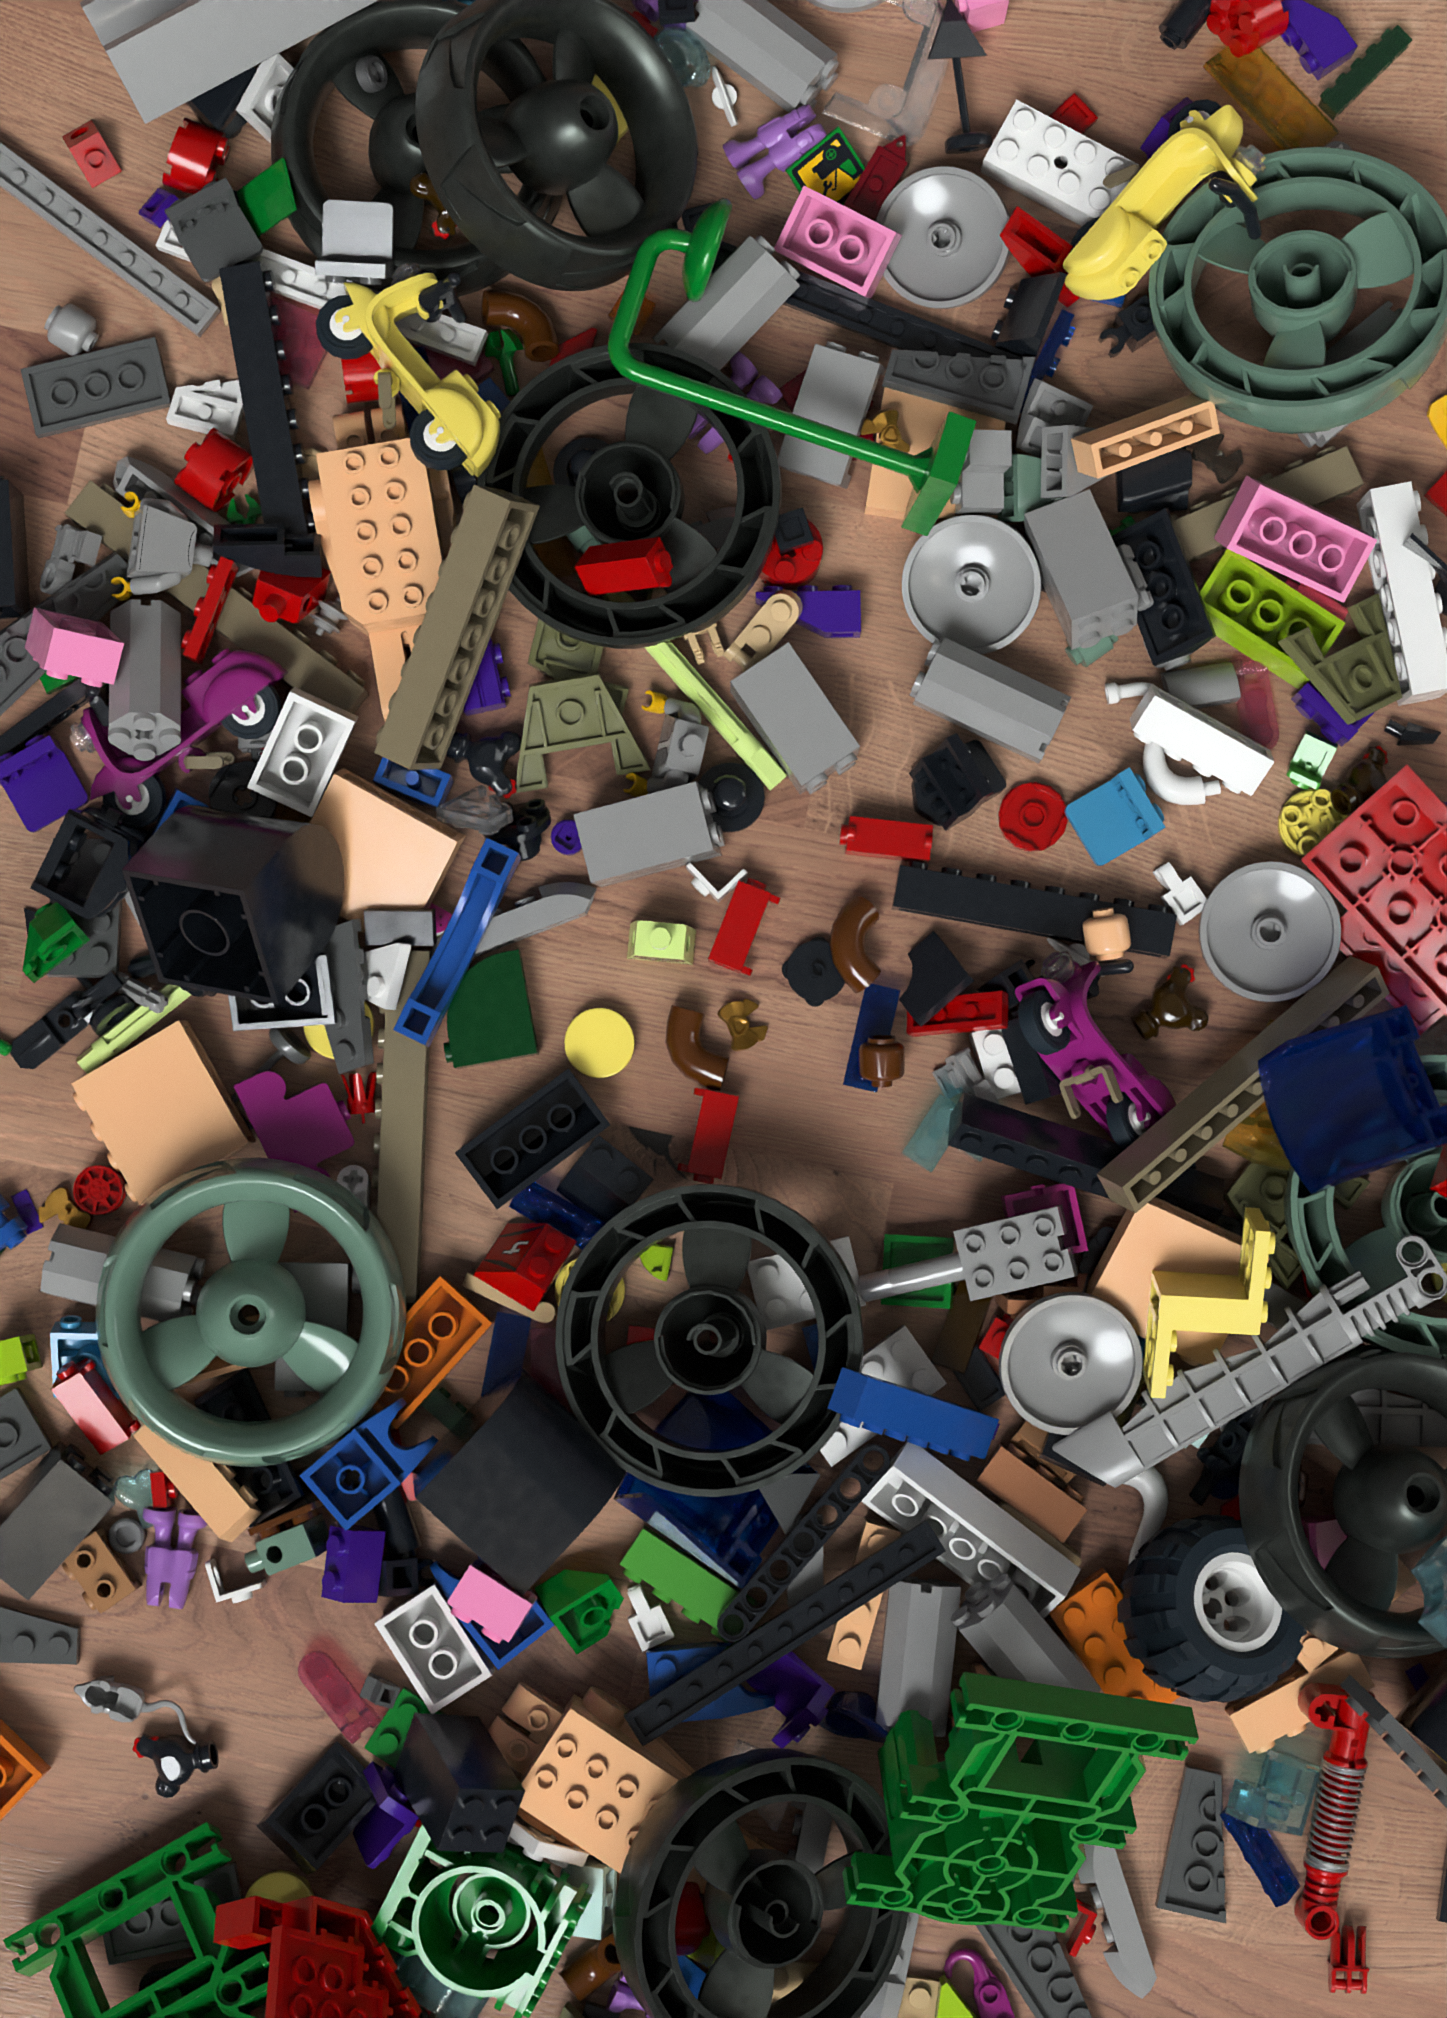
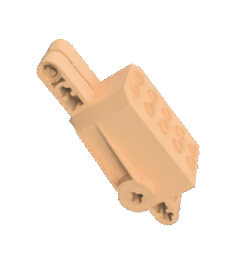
[308,404,456,722]
[487,1682,776,1895]

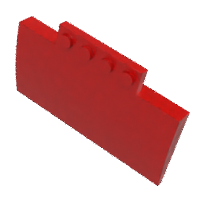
[1301,764,1447,1035]

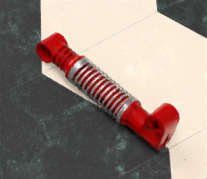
[1294,1683,1375,1940]

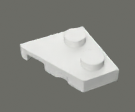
[360,942,412,1010]

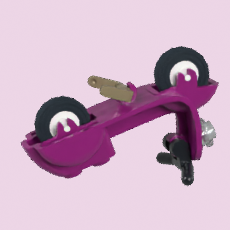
[69,648,288,828]
[1015,951,1177,1151]

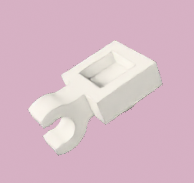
[1153,862,1207,926]
[627,1584,675,1652]

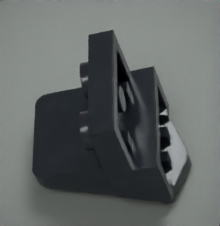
[909,733,1006,831]

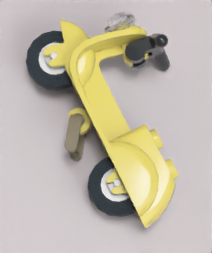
[1063,99,1266,301]
[316,263,501,477]

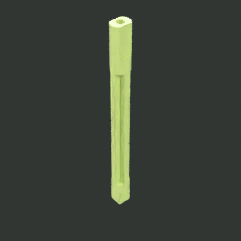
[600,591,788,791]
[76,984,191,1074]

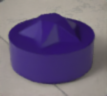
[551,820,582,856]

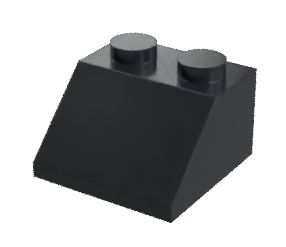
[556,1135,654,1227]

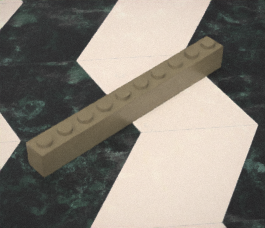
[65,480,369,714]
[371,951,433,1303]
[1097,956,1389,1213]

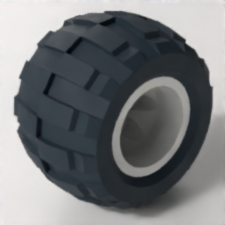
[1117,1514,1307,1703]

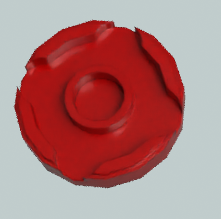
[998,782,1068,852]

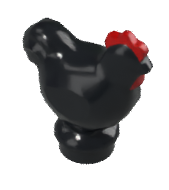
[447,731,521,799]
[132,1733,219,1798]

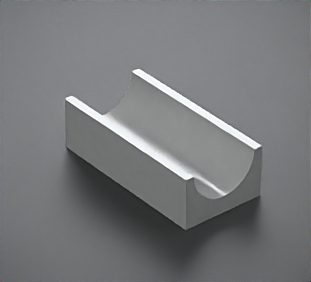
[79,0,378,124]

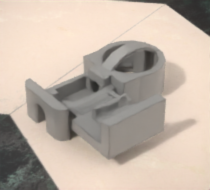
[40,524,102,595]
[932,1047,999,1104]

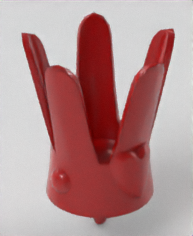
[341,1072,376,1124]

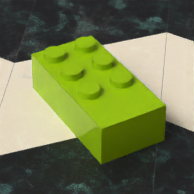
[1199,549,1346,690]

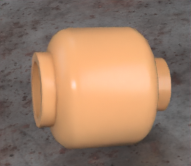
[1082,907,1131,961]

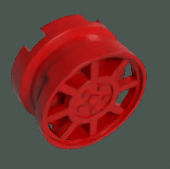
[73,1165,127,1215]

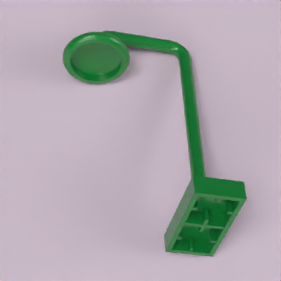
[607,198,976,536]

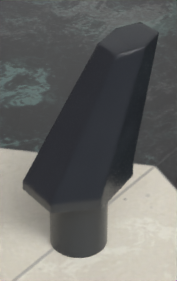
[1384,719,1441,746]

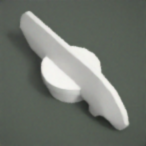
[712,66,739,127]
[1047,938,1104,977]

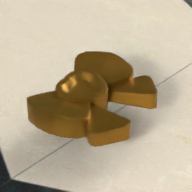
[860,409,910,453]
[717,999,768,1051]
[38,1187,93,1229]

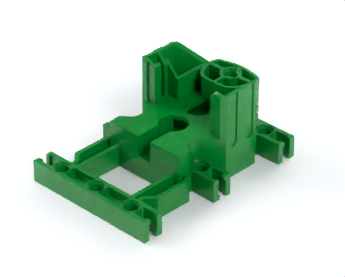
[842,1672,1199,1933]
[3,1822,270,2018]

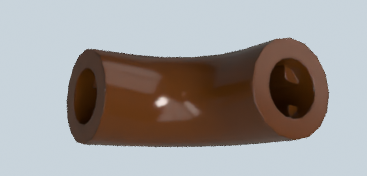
[481,290,559,362]
[829,896,881,993]
[665,1005,730,1091]
[558,1935,622,2002]

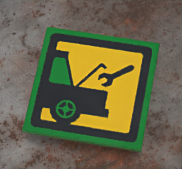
[785,126,865,205]

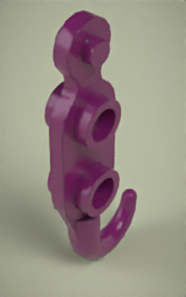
[944,1948,1015,2018]

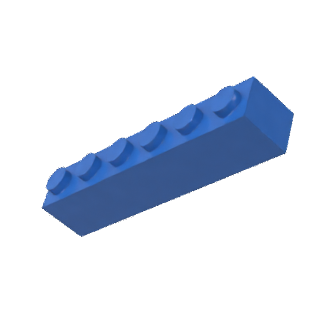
[828,1367,999,1461]

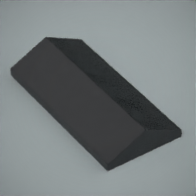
[1111,508,1216,666]
[194,1368,305,1528]

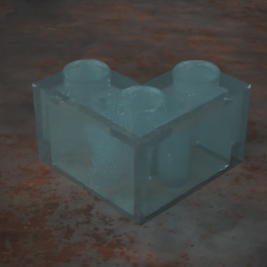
[900,1094,983,1173]
[1225,1749,1322,1836]

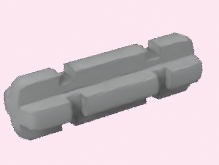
[1116,544,1154,611]
[116,972,168,1013]

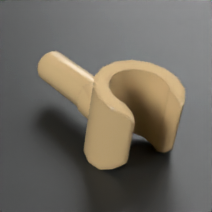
[211,277,229,326]

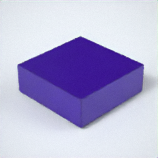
[138,187,178,228]

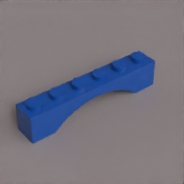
[393,838,522,1047]

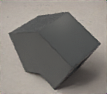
[359,1673,401,1709]

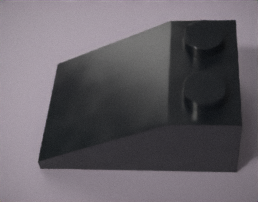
[991,272,1067,358]
[228,953,337,1031]
[256,1741,377,1875]

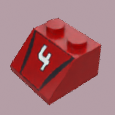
[473,1223,577,1312]

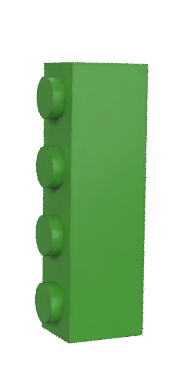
[620,1525,761,1643]

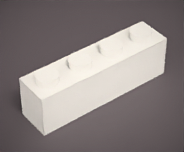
[1130,684,1274,796]

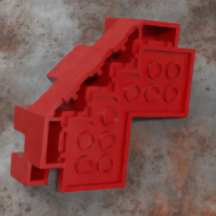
[213,1895,422,2018]

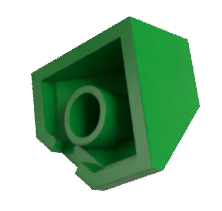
[22,902,90,983]
[535,1569,624,1654]

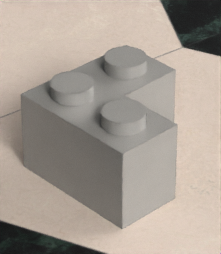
[950,429,1012,515]

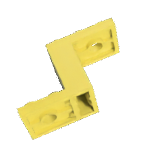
[1142,1207,1275,1398]

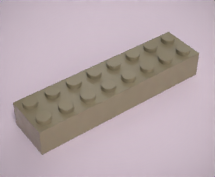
[374,485,540,770]

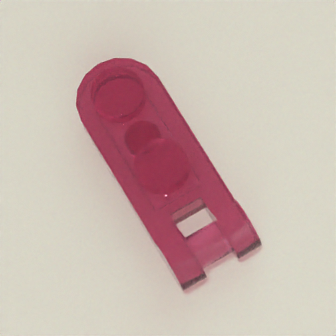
[1230,659,1279,750]
[298,1651,381,1744]

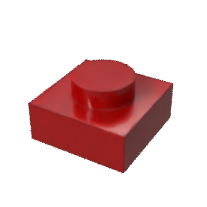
[150,1470,179,1509]

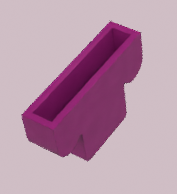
[233,1070,355,1213]

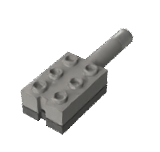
[858,1205,1079,1302]

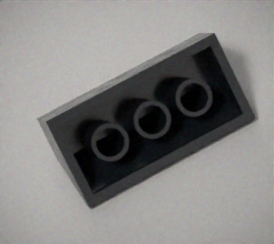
[455,1068,611,1209]

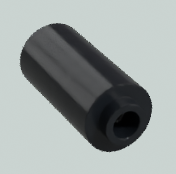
[1159,0,1211,50]
[373,1484,422,1557]

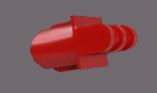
[1327,1925,1369,1994]

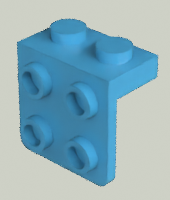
[1064,767,1166,866]

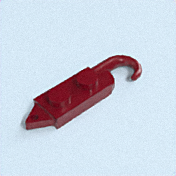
[844,135,909,222]

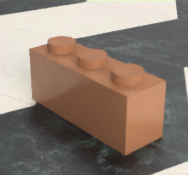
[975,1442,1088,1544]

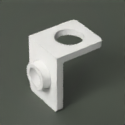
[686,862,748,903]
[205,1558,267,1604]

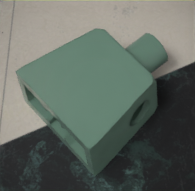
[997,454,1067,522]
[244,1513,329,1576]

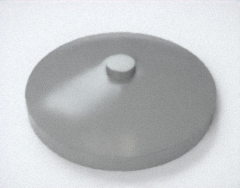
[876,166,1011,309]
[902,514,1042,654]
[1198,862,1341,1002]
[998,1292,1143,1435]

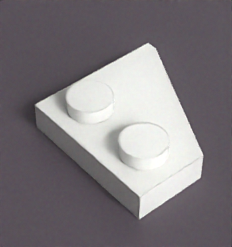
[166,380,244,441]

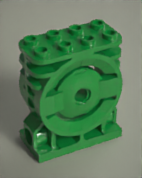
[371,1824,592,2018]

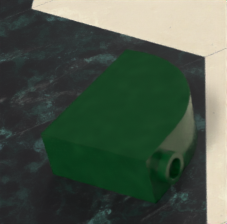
[443,949,539,1069]

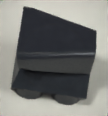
[186,67,257,139]
[1115,446,1192,514]

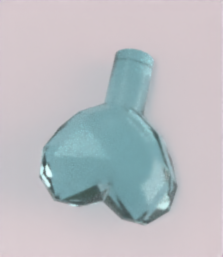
[113,1468,154,1529]

